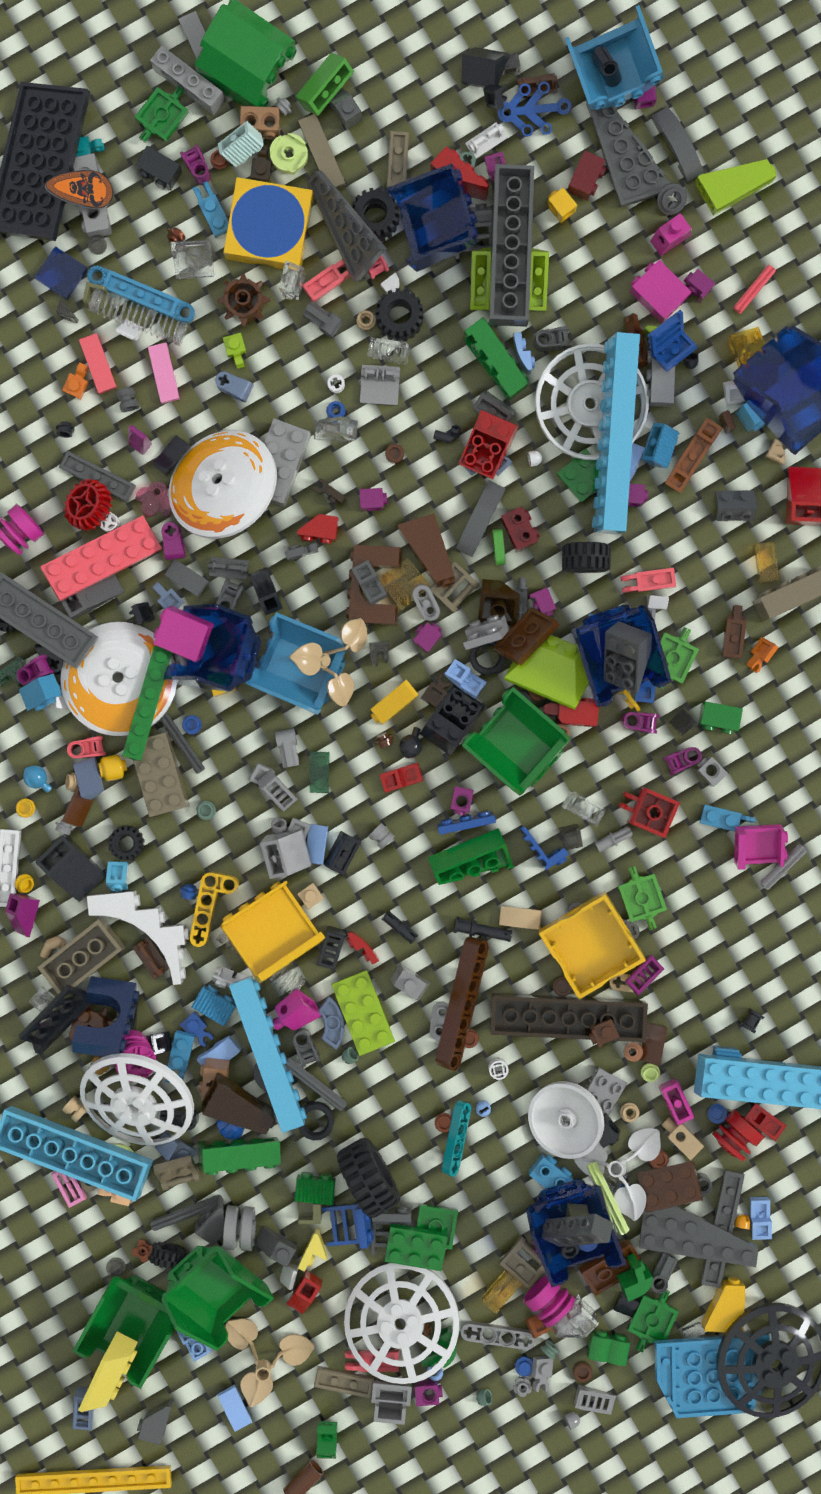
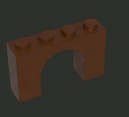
[346,545,402,626]

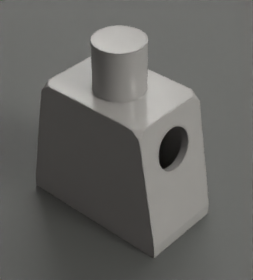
[390,963,430,1000]

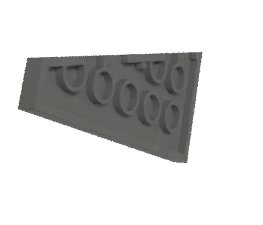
[585,98,672,208]
[307,170,387,282]
[639,1206,758,1267]

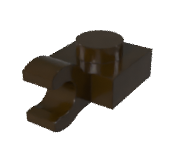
[250,145,272,182]
[313,478,346,506]

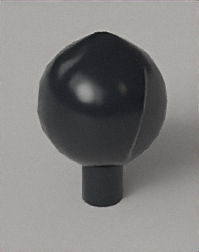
[399,727,422,759]

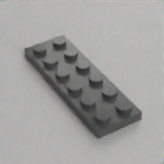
[0,573,99,669]

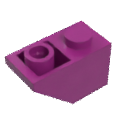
[5,893,40,937]

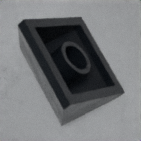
[462,47,510,88]

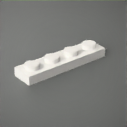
[0,829,21,907]

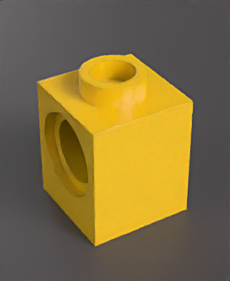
[547,188,577,223]

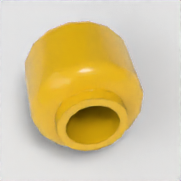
[98,755,127,781]

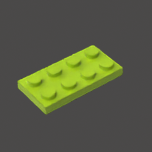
[331,970,395,1056]

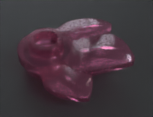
[135,481,171,517]

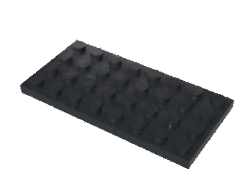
[0,82,91,241]

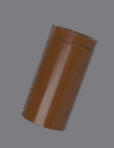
[283,1460,324,1494]

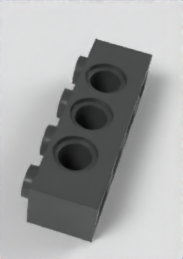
[542,1214,613,1247]

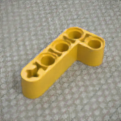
[190,872,239,947]

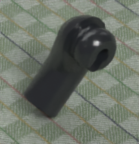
[433,425,461,443]

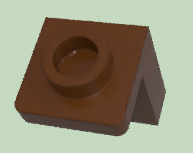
[589,1018,619,1048]

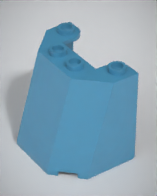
[565,5,664,110]
[245,612,346,715]

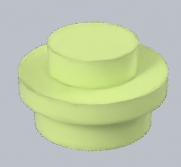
[641,1063,660,1082]

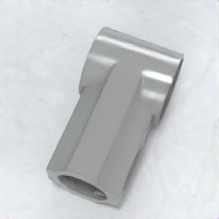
[275,728,299,768]

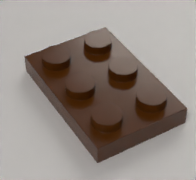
[493,607,560,666]
[637,1161,703,1213]
[578,1239,644,1296]

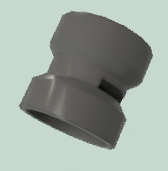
[116,387,139,412]

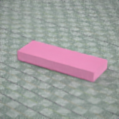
[148,343,180,404]

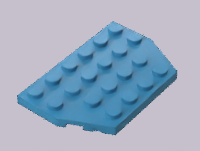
[654,1333,770,1418]

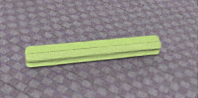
[587,1161,629,1235]

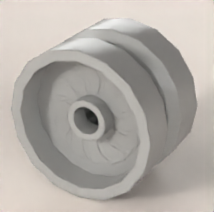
[223,1205,256,1251]

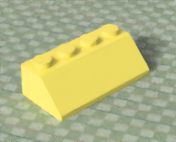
[78,1332,138,1412]

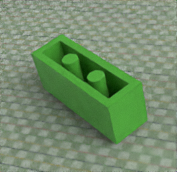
[295,53,354,116]

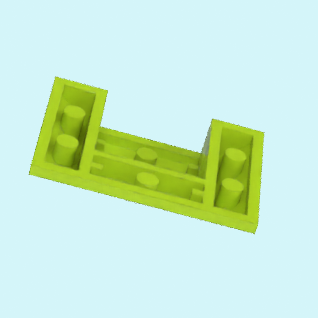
[470,247,549,311]
[504,635,597,710]

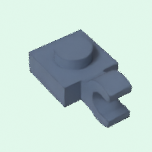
[153,582,185,610]

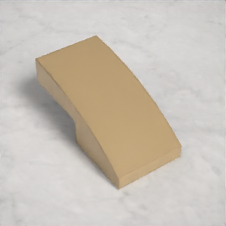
[499,906,542,930]

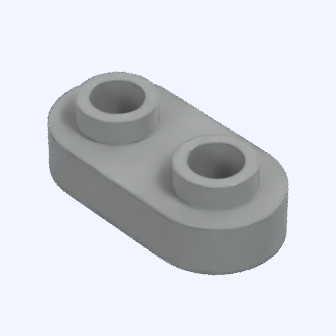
[413,584,440,621]
[430,1001,449,1041]

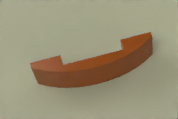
[664,418,723,493]

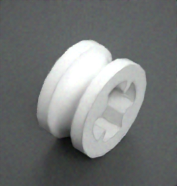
[327,374,345,393]

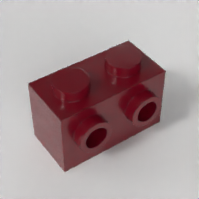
[567,150,606,201]
[500,506,540,553]

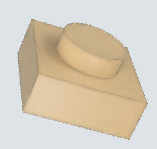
[298,883,324,910]

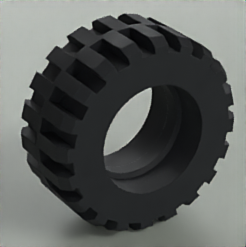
[337,1138,400,1218]

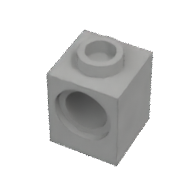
[695,757,728,787]

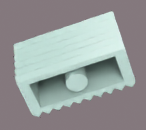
[218,121,264,167]

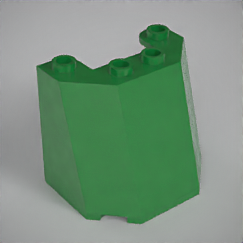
[195,0,297,107]
[462,687,571,796]
[161,1246,274,1351]
[72,1275,174,1389]

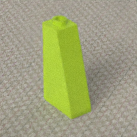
[695,159,777,216]

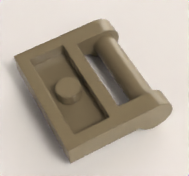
[430,562,480,613]
[153,1155,201,1191]
[499,1236,551,1290]

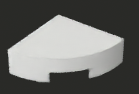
[380,273,399,294]

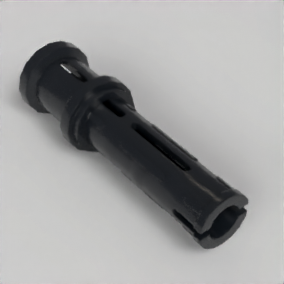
[453,916,512,942]

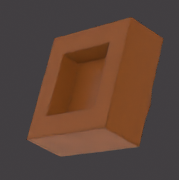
[525,1314,552,1338]

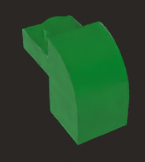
[617,1253,653,1302]
[420,1326,456,1368]
[316,1421,338,1459]

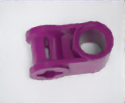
[180,144,211,185]
[161,522,186,561]
[17,655,54,685]
[621,712,659,734]
[663,747,702,775]

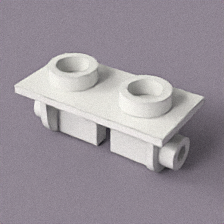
[465,122,507,159]
[212,966,249,988]

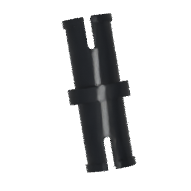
[381,910,418,944]

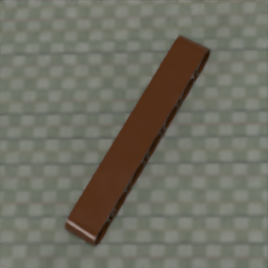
[435,936,489,1071]

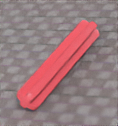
[733,265,776,314]

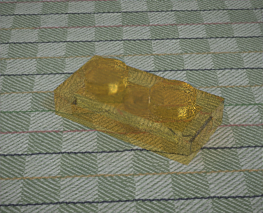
[754,542,779,583]

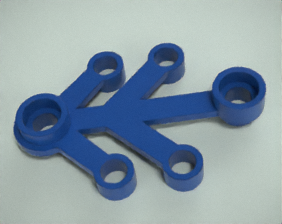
[497,82,571,137]

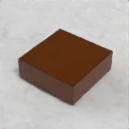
[719,410,736,434]

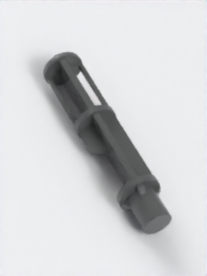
[516,577,528,623]

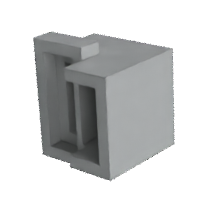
[371,1379,412,1425]

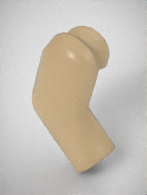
[40,936,66,959]

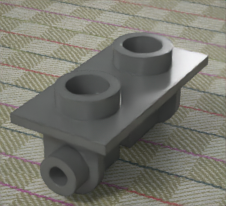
[208,557,249,580]

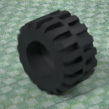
[352,188,399,242]
[375,288,424,342]
[562,542,611,573]

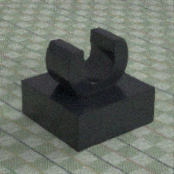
[483,85,507,110]
[129,602,155,624]

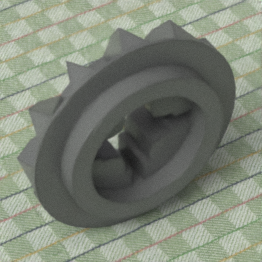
[656,183,687,215]

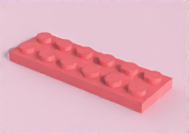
[40,516,162,602]

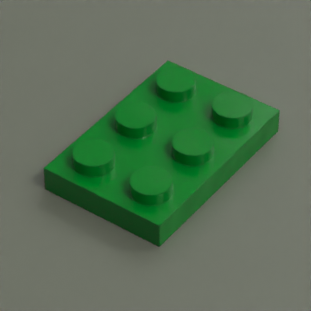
[384,1223,448,1271]

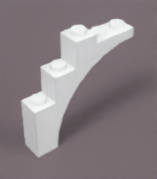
[87,890,190,985]

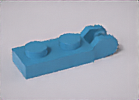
[193,181,229,238]
[699,805,756,832]
[165,1030,195,1083]

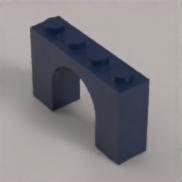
[72,976,140,1057]

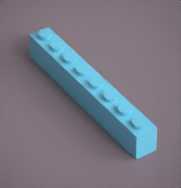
[229,975,307,1133]

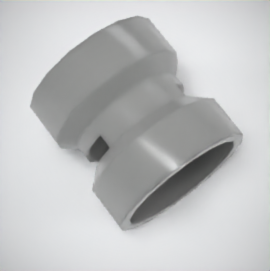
[368,823,395,850]

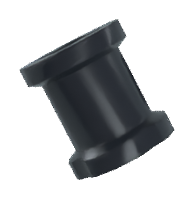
[740,1008,765,1033]

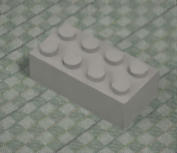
[264,418,311,507]

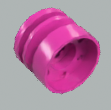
[0,503,44,555]
[114,1030,156,1082]
[523,1273,575,1327]

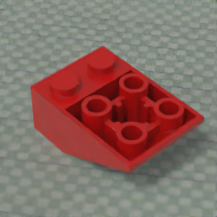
[430,146,489,201]
[459,410,519,479]
[786,467,821,526]

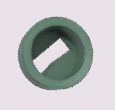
[342,1047,359,1064]
[476,1389,492,1406]

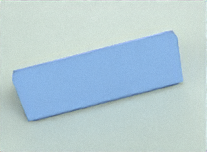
[307,824,328,865]

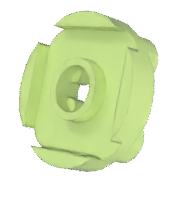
[270,133,308,175]

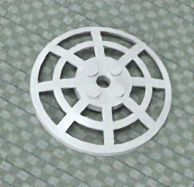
[535,344,649,460]
[80,1053,194,1146]
[344,1263,460,1384]

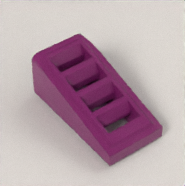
[128,425,152,455]
[624,955,664,996]

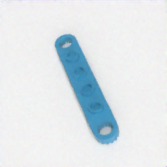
[87,265,195,323]

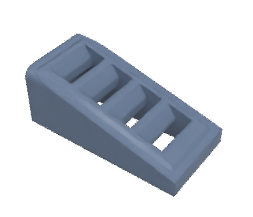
[72,1387,94,1431]

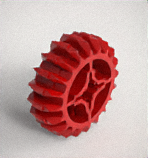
[63,479,113,531]

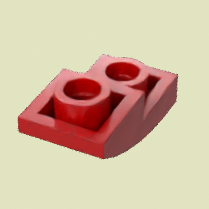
[346,930,379,965]

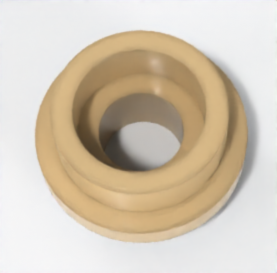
[357,310,376,330]
[65,773,78,792]
[620,1102,639,1122]

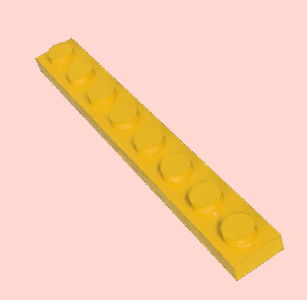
[15,1465,172,1494]

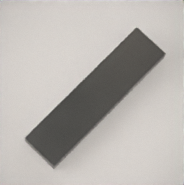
[59,450,136,503]

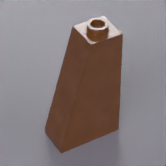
[398,514,455,588]

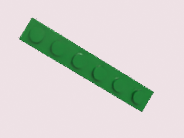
[122,646,172,762]

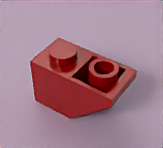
[297,514,339,544]
[286,1270,323,1314]

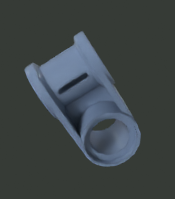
[215,372,254,403]

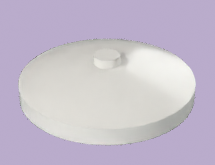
[528,1081,604,1159]

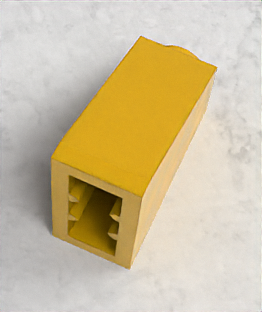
[370,679,419,725]
[701,1277,745,1332]

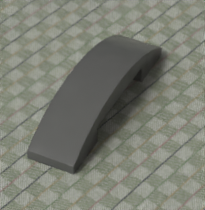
[651,107,704,183]
[456,480,506,557]

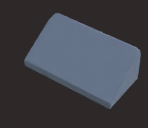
[73,757,104,800]

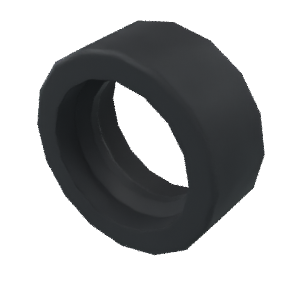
[469,641,506,675]
[298,1101,334,1141]

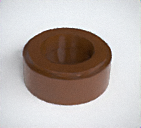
[385,444,404,464]
[573,1361,593,1383]

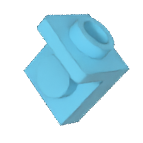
[106,862,128,892]

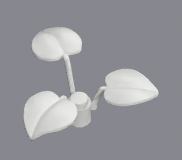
[574,1128,661,1221]

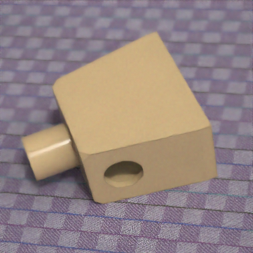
[661,1117,704,1160]

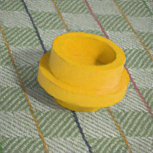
[16,799,36,818]
[15,874,34,893]

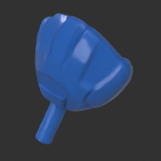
[216,1120,245,1140]

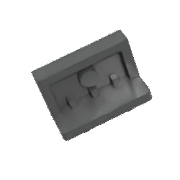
[715,490,757,521]

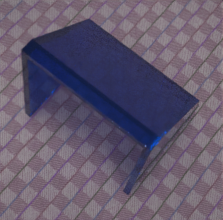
[733,325,821,455]

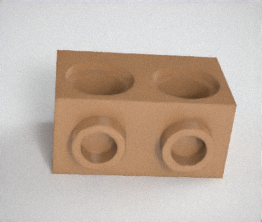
[240,106,281,140]

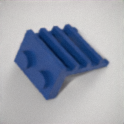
[647,310,697,372]
[520,826,569,870]
[322,1203,374,1249]

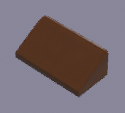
[62,786,94,827]
[639,1022,667,1066]

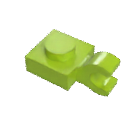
[223,333,247,369]

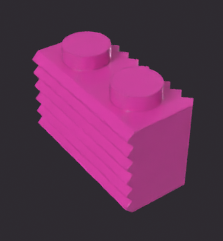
[658,1078,694,1125]

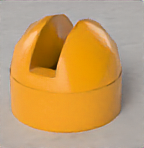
[734,1214,750,1229]

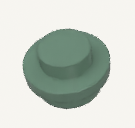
[196,801,216,820]

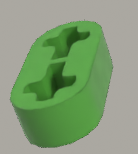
[492,529,505,566]

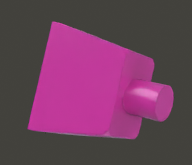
[650,213,691,256]
[273,989,321,1031]

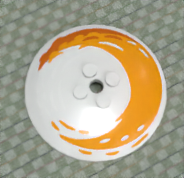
[169,430,277,539]
[61,622,177,736]

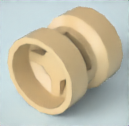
[62,1096,86,1123]

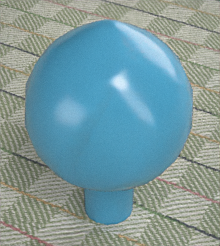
[23,765,52,793]

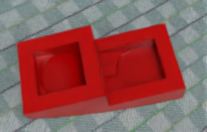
[379,763,424,793]
[744,1103,786,1141]

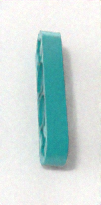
[442,1100,471,1177]

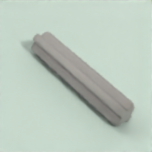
[760,844,807,890]

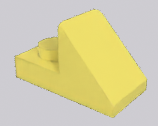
[298,1228,328,1272]

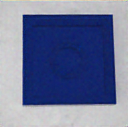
[34,246,88,300]

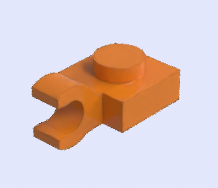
[62,362,89,400]
[746,637,778,673]

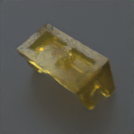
[482,1270,522,1314]

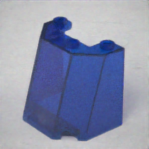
[387,163,478,272]
[164,604,261,692]
[571,604,672,707]
[526,1179,627,1288]

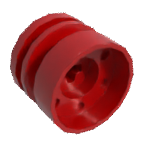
[712,1109,765,1162]

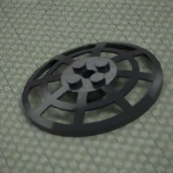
[716,1303,821,1418]

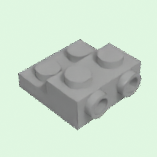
[463,615,509,650]

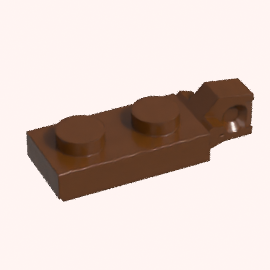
[624,313,648,367]
[722,605,747,659]

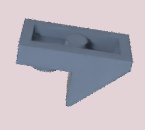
[155,1130,198,1161]

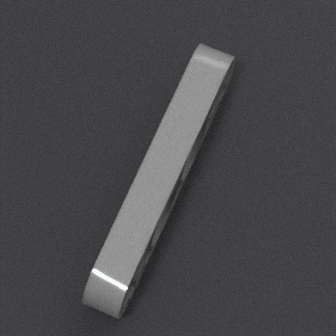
[460,1321,535,1350]

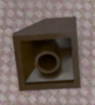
[478,579,520,627]

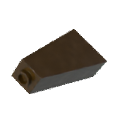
[201,1072,275,1135]

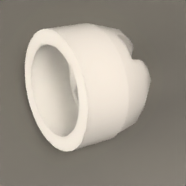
[527,451,542,467]

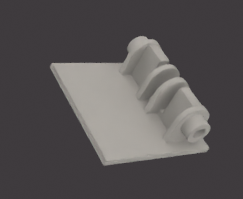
[360,365,400,405]
[585,1067,627,1116]

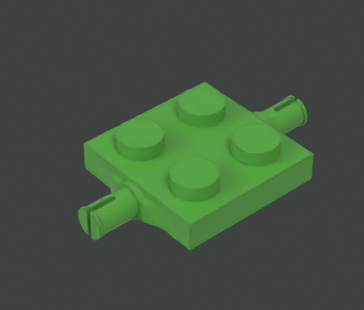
[647,627,699,689]
[618,866,667,930]

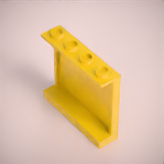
[220,881,325,984]

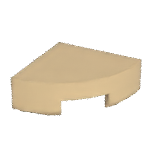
[765,439,785,465]

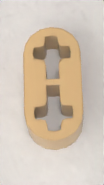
[609,973,645,992]

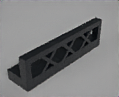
[19,985,90,1055]

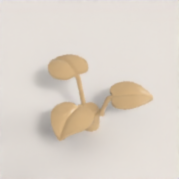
[289,618,367,707]
[226,1318,314,1408]

